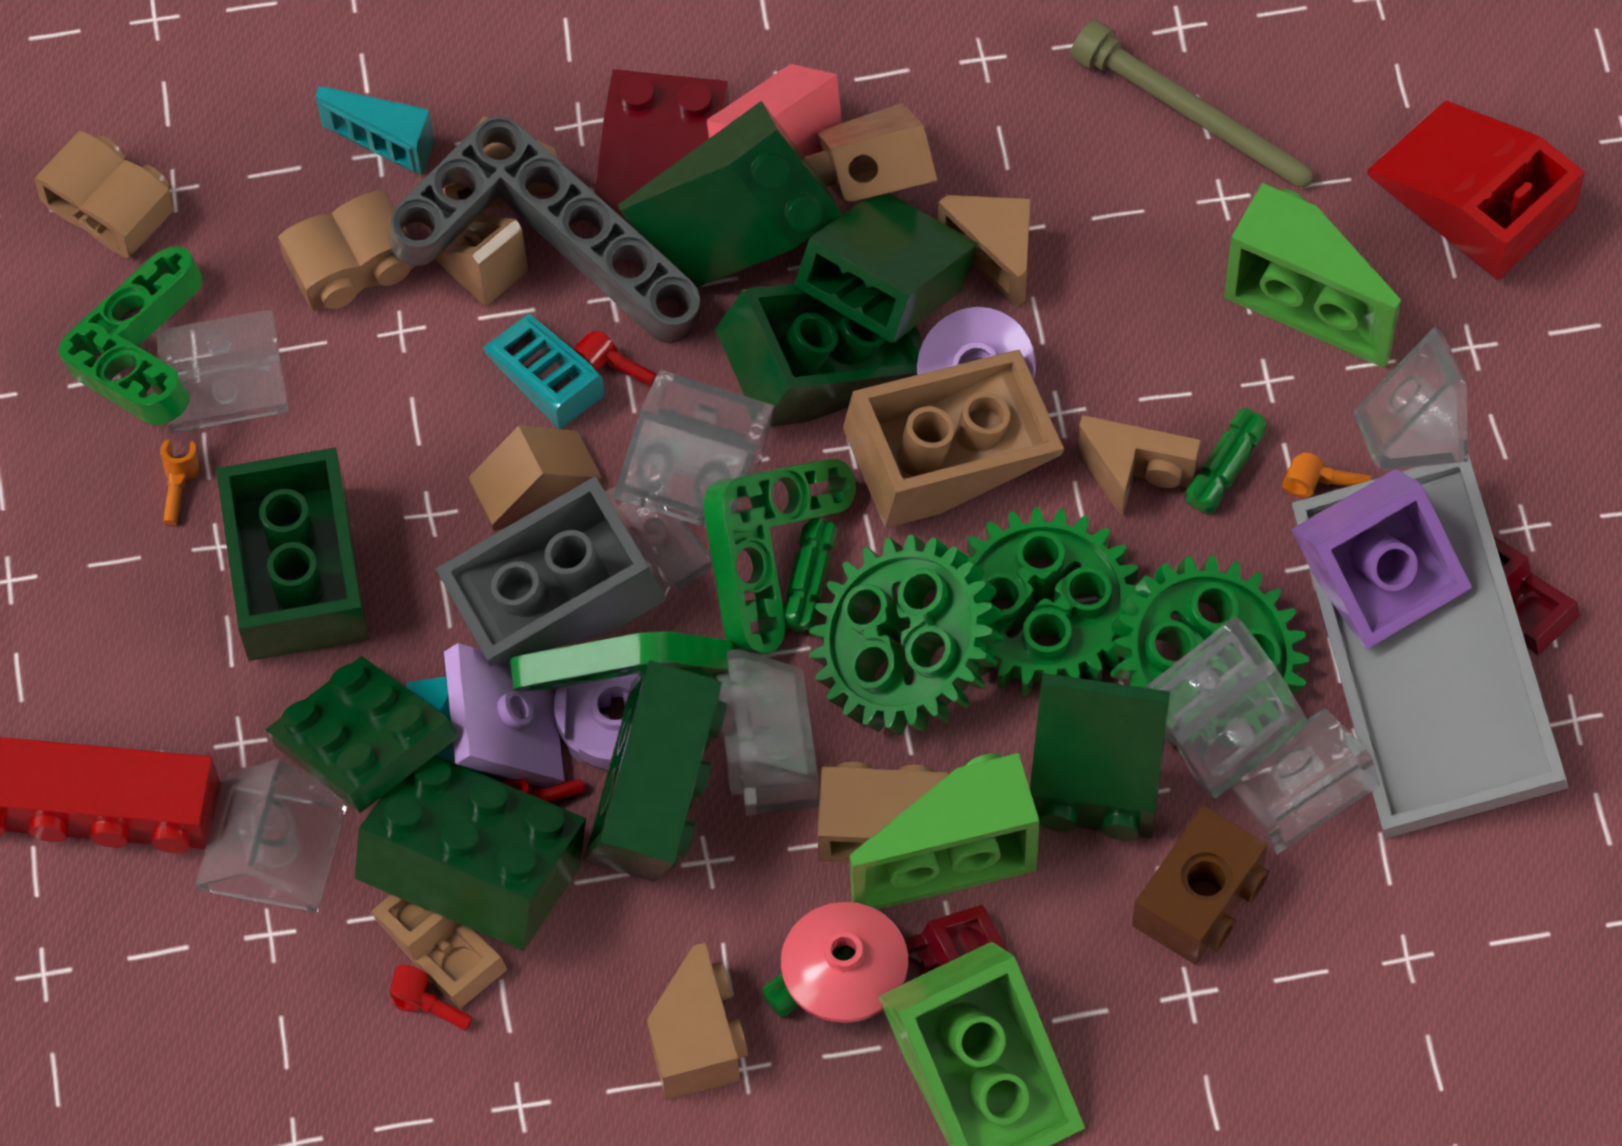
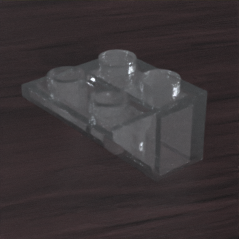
[614,369,774,528]
[717,649,820,816]

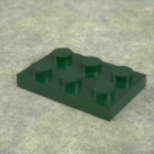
[265,656,459,813]

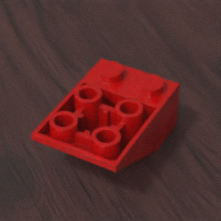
[1367,100,1585,280]

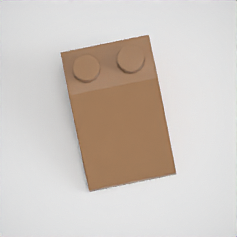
[843,349,1064,528]

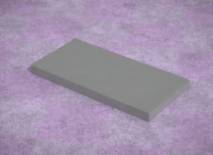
[1291,453,1568,838]

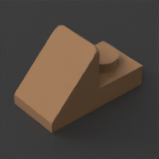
[1078,415,1201,516]

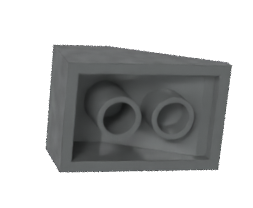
[435,476,667,666]

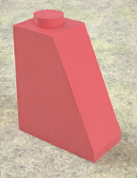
[707,64,842,156]

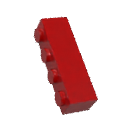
[0,737,220,853]

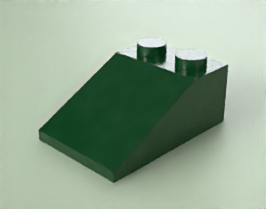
[618,100,842,288]
[715,283,923,428]
[1030,673,1171,841]

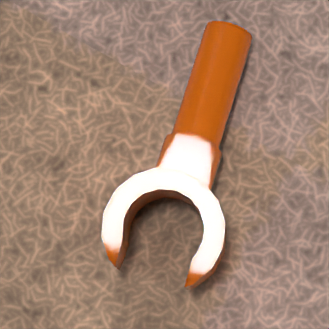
[160,439,200,526]
[1282,452,1371,498]

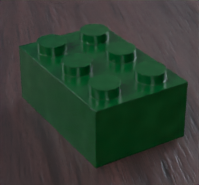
[216,447,369,661]
[583,660,727,882]
[355,755,586,951]

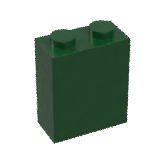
[794,193,978,343]

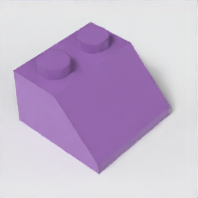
[1291,469,1472,649]

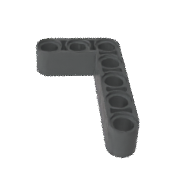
[389,116,700,342]

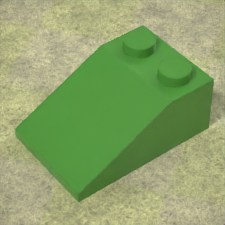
[1224,183,1401,368]
[849,753,1039,910]
[878,942,1085,1146]

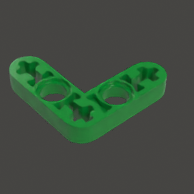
[58,246,203,425]
[703,459,856,654]
[510,631,736,692]

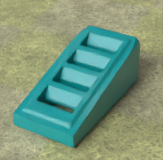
[315,86,435,174]
[483,313,605,429]

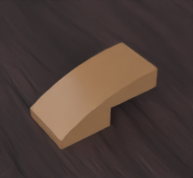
[371,895,507,1010]

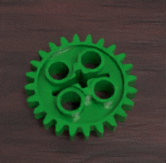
[967,507,1138,696]
[809,535,1003,735]
[1108,555,1309,755]

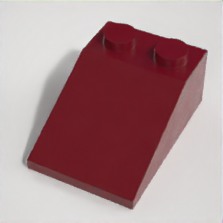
[590,69,729,238]

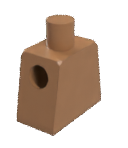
[805,103,937,202]

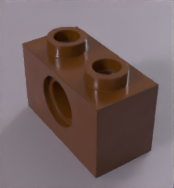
[1132,805,1270,965]

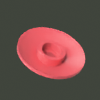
[781,902,908,1023]

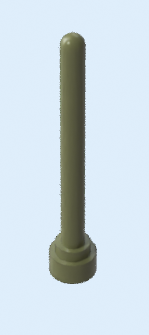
[1070,19,1313,188]

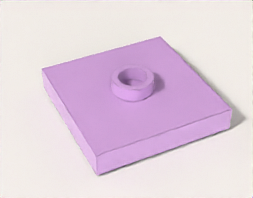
[444,643,564,788]

